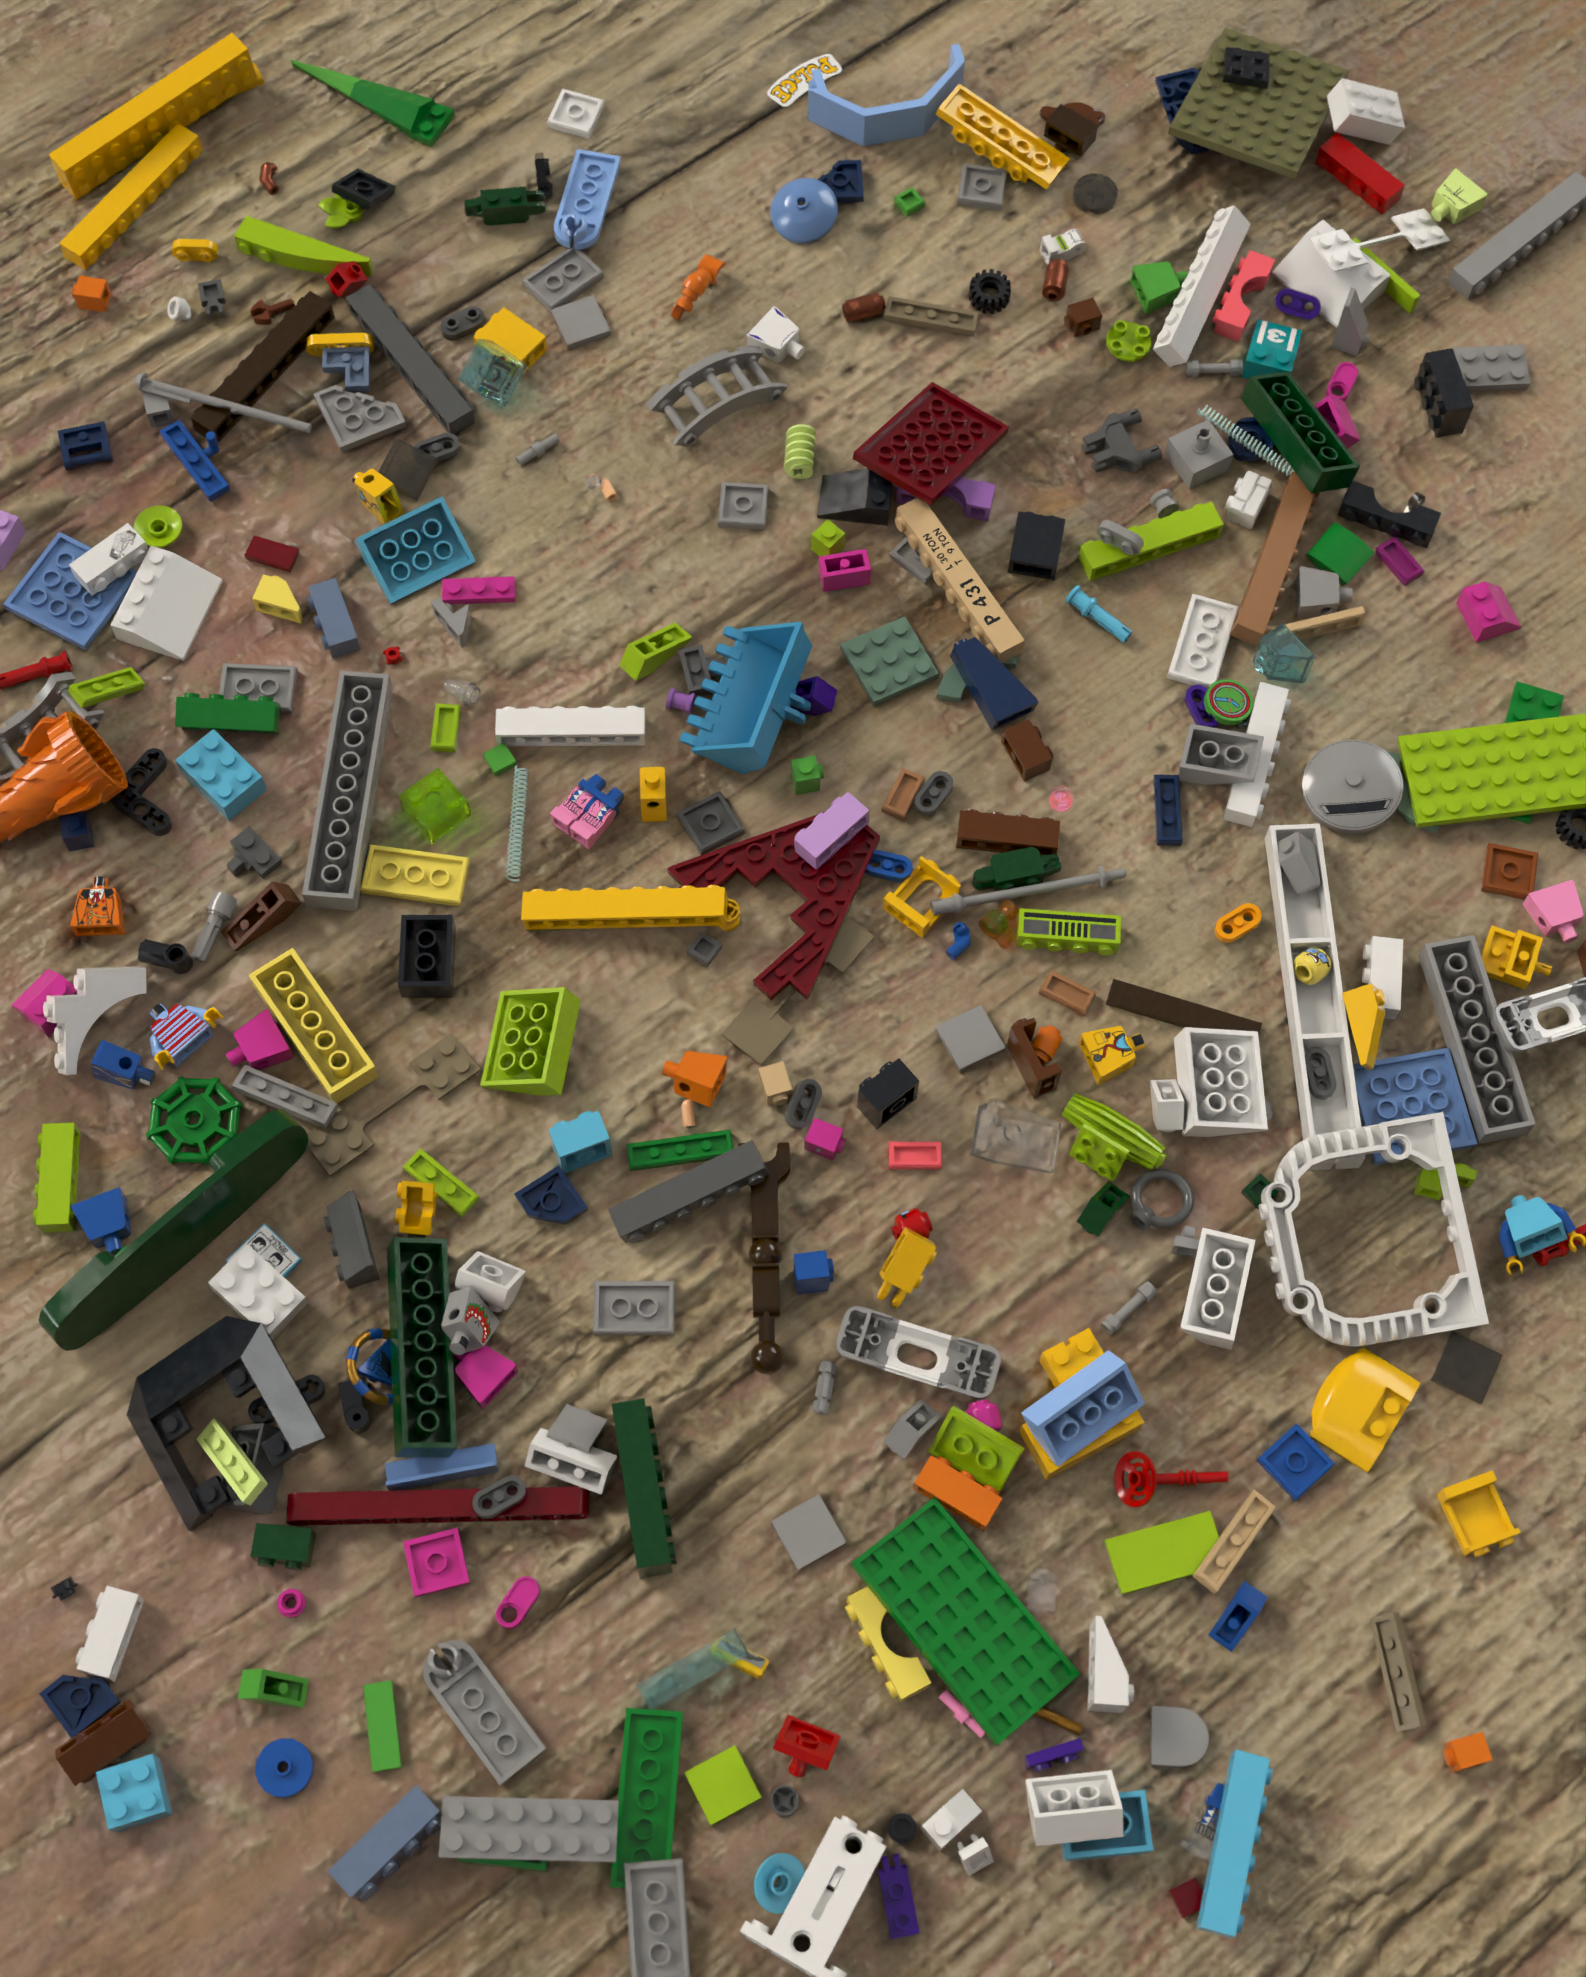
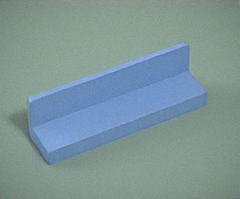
[385,1443,499,1491]

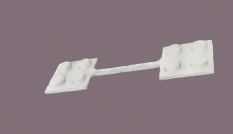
[1308,208,1450,273]

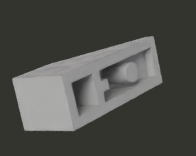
[1331,288,1370,356]

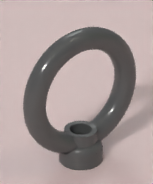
[1130,1169,1194,1231]

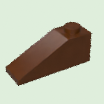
[221,881,302,951]

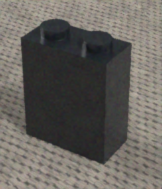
[1008,511,1066,580]

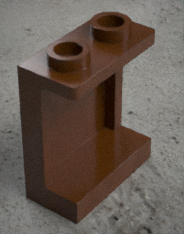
[1007,1018,1062,1099]

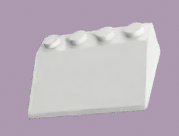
[1272,220,1391,328]
[111,546,223,661]
[1174,1027,1268,1137]

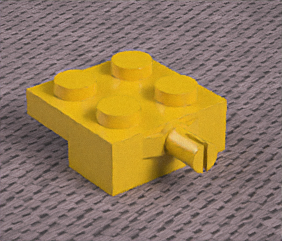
[1481,925,1552,990]

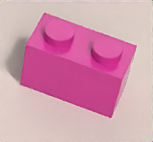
[818,549,871,592]

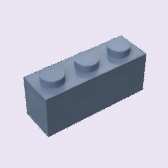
[306,578,361,658]

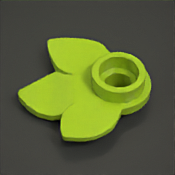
[318,194,364,228]

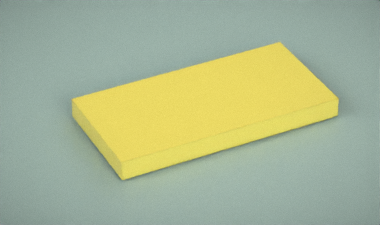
[360,844,470,907]

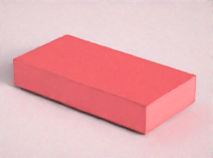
[888,1142,942,1170]

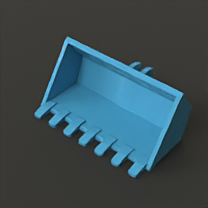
[679,622,813,775]

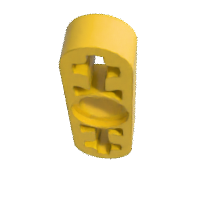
[306,333,374,356]

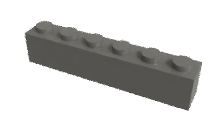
[608,1140,769,1243]

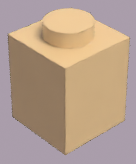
[758,1061,792,1105]

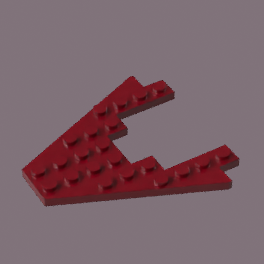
[667,812,880,1001]

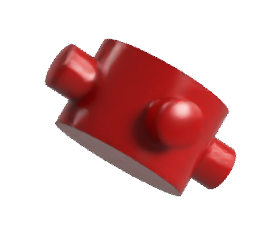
[383,646,403,665]

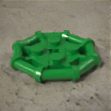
[146,1076,243,1165]

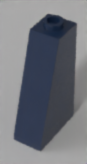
[950,637,1038,730]

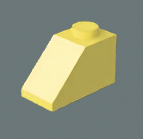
[252,574,303,624]

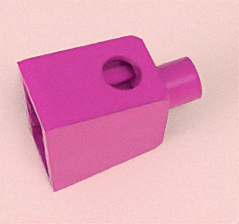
[225,1009,294,1070]
[453,1345,518,1409]

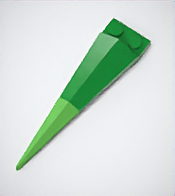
[291,60,455,147]

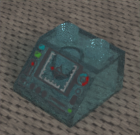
[457,338,528,406]

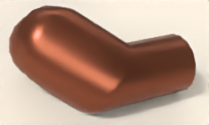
[259,162,279,195]

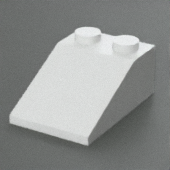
[1088,1616,1134,1713]

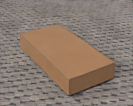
[882,768,925,821]
[1039,970,1097,1016]

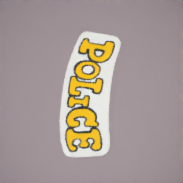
[767,54,842,107]

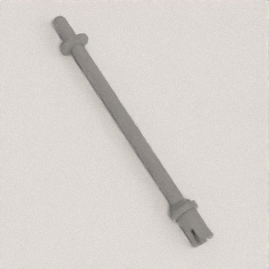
[930,866,1127,916]

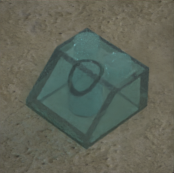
[1252,623,1315,684]

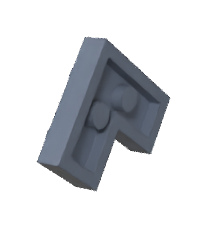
[322,347,370,392]

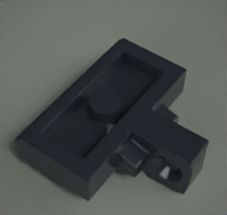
[535,153,553,197]

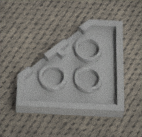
[313,385,406,453]

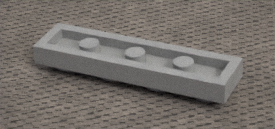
[232,1065,338,1129]

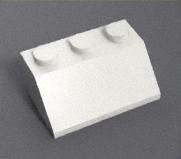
[1025,1770,1123,1846]

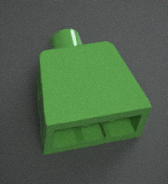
[1130,261,1188,314]

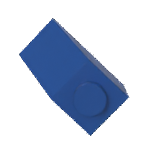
[1208,1581,1268,1652]

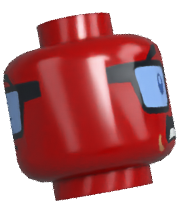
[891,1208,933,1241]

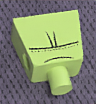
[1431,169,1488,224]

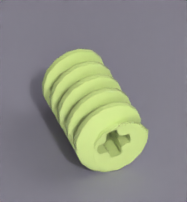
[784,424,816,479]

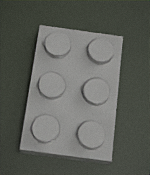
[1453,345,1530,391]

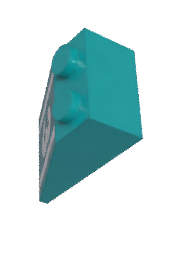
[1241,319,1302,379]

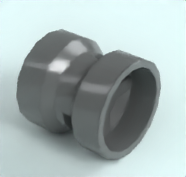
[770,1785,799,1818]

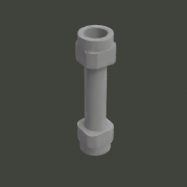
[1185,360,1243,377]
[1100,1281,1157,1336]

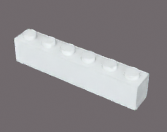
[1223,682,1291,827]
[495,706,646,746]

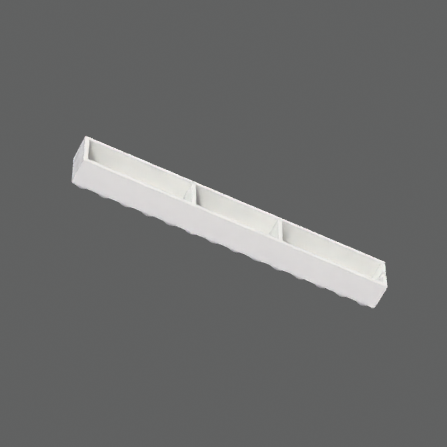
[1265,824,1366,1170]

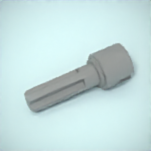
[191,891,238,962]

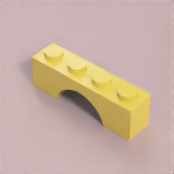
[845,1586,931,1703]

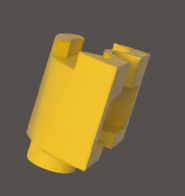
[395,1180,437,1235]

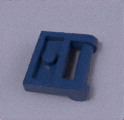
[58,421,113,471]

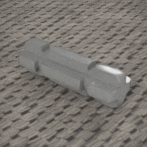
[812,1361,836,1415]

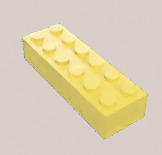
[249,948,379,1103]

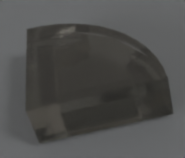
[1404,491,1426,512]

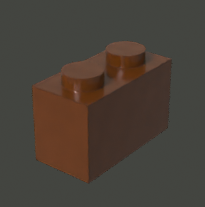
[1001,719,1053,781]

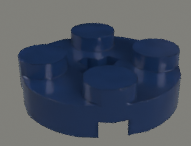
[1227,417,1275,462]

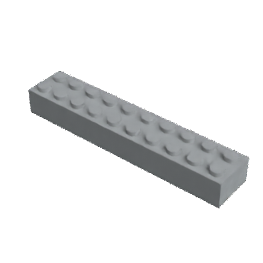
[302,670,393,911]

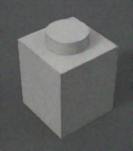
[142,391,174,428]

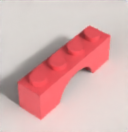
[1212,250,1275,342]

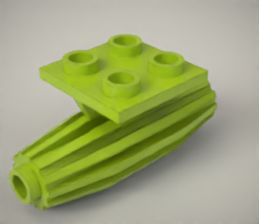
[1062,1093,1167,1182]

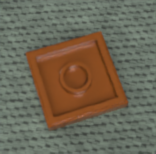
[1481,843,1539,900]

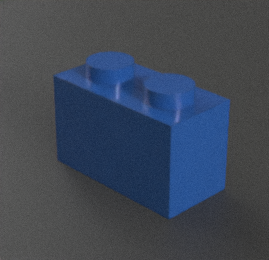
[793,1250,834,1295]

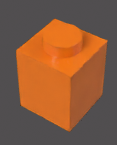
[72,276,111,312]
[1443,1732,1493,1773]

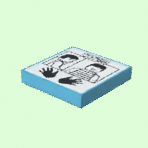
[225,1223,302,1278]

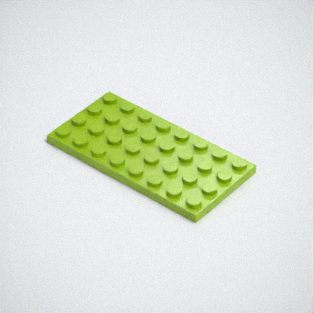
[1397,713,1586,828]

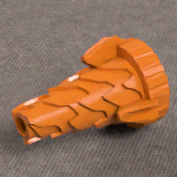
[0,711,128,843]

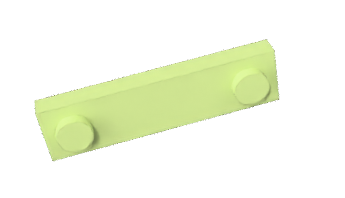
[196,1418,268,1506]

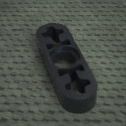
[248,1375,326,1424]

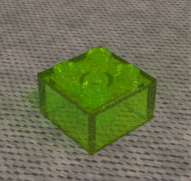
[398,768,471,844]

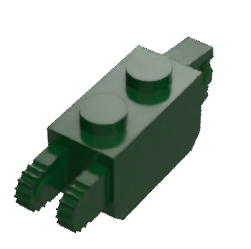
[464,186,546,226]
[972,847,1061,892]

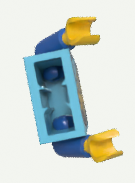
[1499,1195,1586,1277]

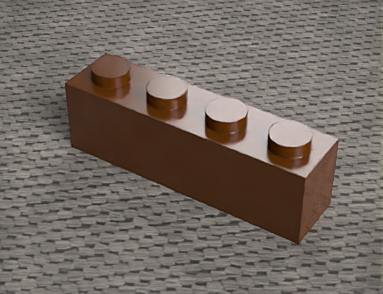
[956,809,1060,855]

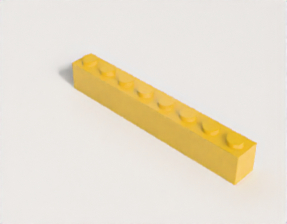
[59,123,203,270]
[521,885,728,930]

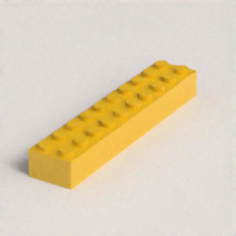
[48,33,257,200]

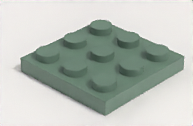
[840,616,939,707]

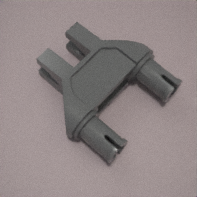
[1081,408,1162,473]

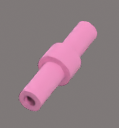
[939,1690,985,1738]

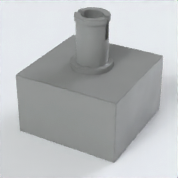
[1165,420,1234,489]

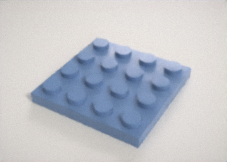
[3,532,138,650]
[1353,1048,1477,1165]

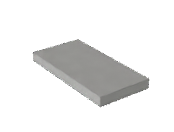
[624,1858,691,1977]

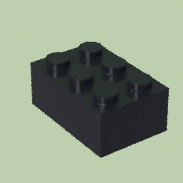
[1414,348,1474,438]
[398,915,456,998]

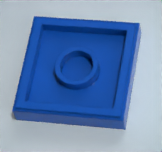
[1256,1423,1335,1501]

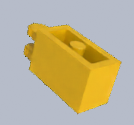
[877,1227,937,1308]

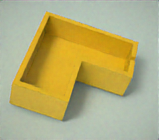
[1019,1328,1145,1480]

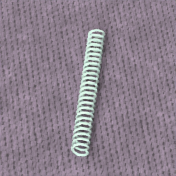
[1197,405,1295,476]
[506,765,529,882]

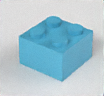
[549,1111,612,1174]
[96,1754,173,1833]

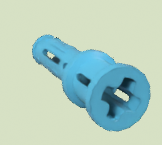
[1065,585,1133,644]

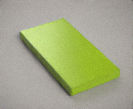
[1104,1511,1219,1595]

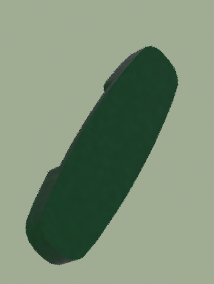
[39,1109,309,1351]

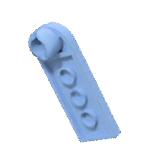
[554,149,621,249]

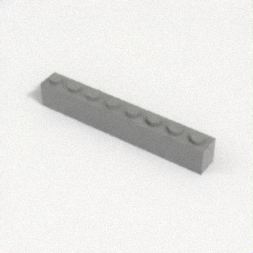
[1448,171,1586,300]

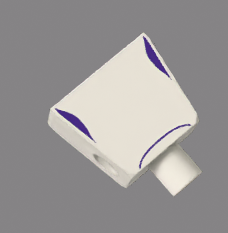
[747,306,805,363]

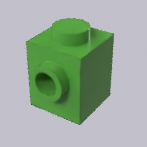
[791,756,824,795]

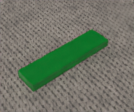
[627,1130,733,1172]

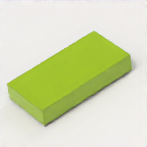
[430,703,461,752]

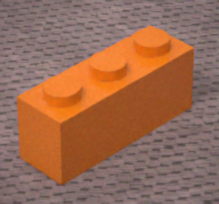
[913,1455,1003,1532]

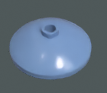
[770,178,838,243]

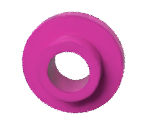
[277,1589,306,1618]

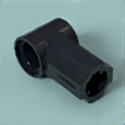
[138,939,193,974]

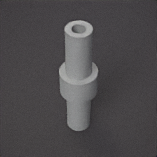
[515,434,560,466]

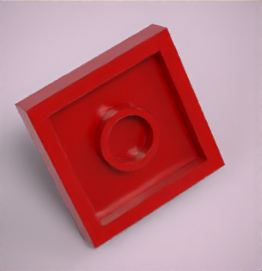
[773,1715,841,1778]

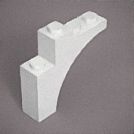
[43,966,146,1075]

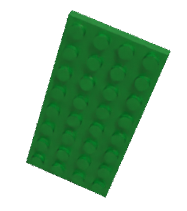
[851,1497,1080,1746]

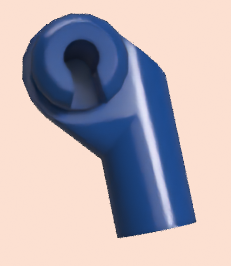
[945,922,971,960]

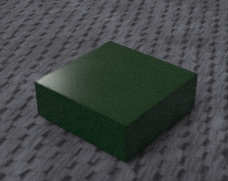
[1241,1173,1279,1210]

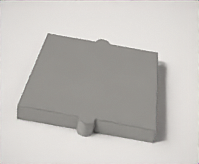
[547,1404,608,1453]

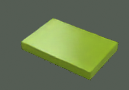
[928,1406,1025,1494]

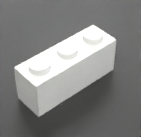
[69,523,149,596]
[1362,936,1403,1020]
[524,1428,617,1495]
[76,1586,145,1682]

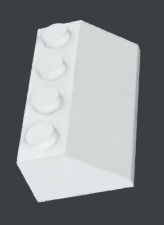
[1180,1228,1255,1350]

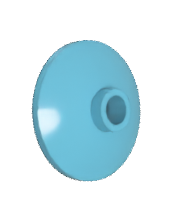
[754,1853,805,1914]

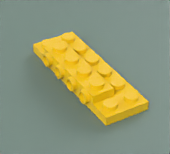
[936,84,1070,190]

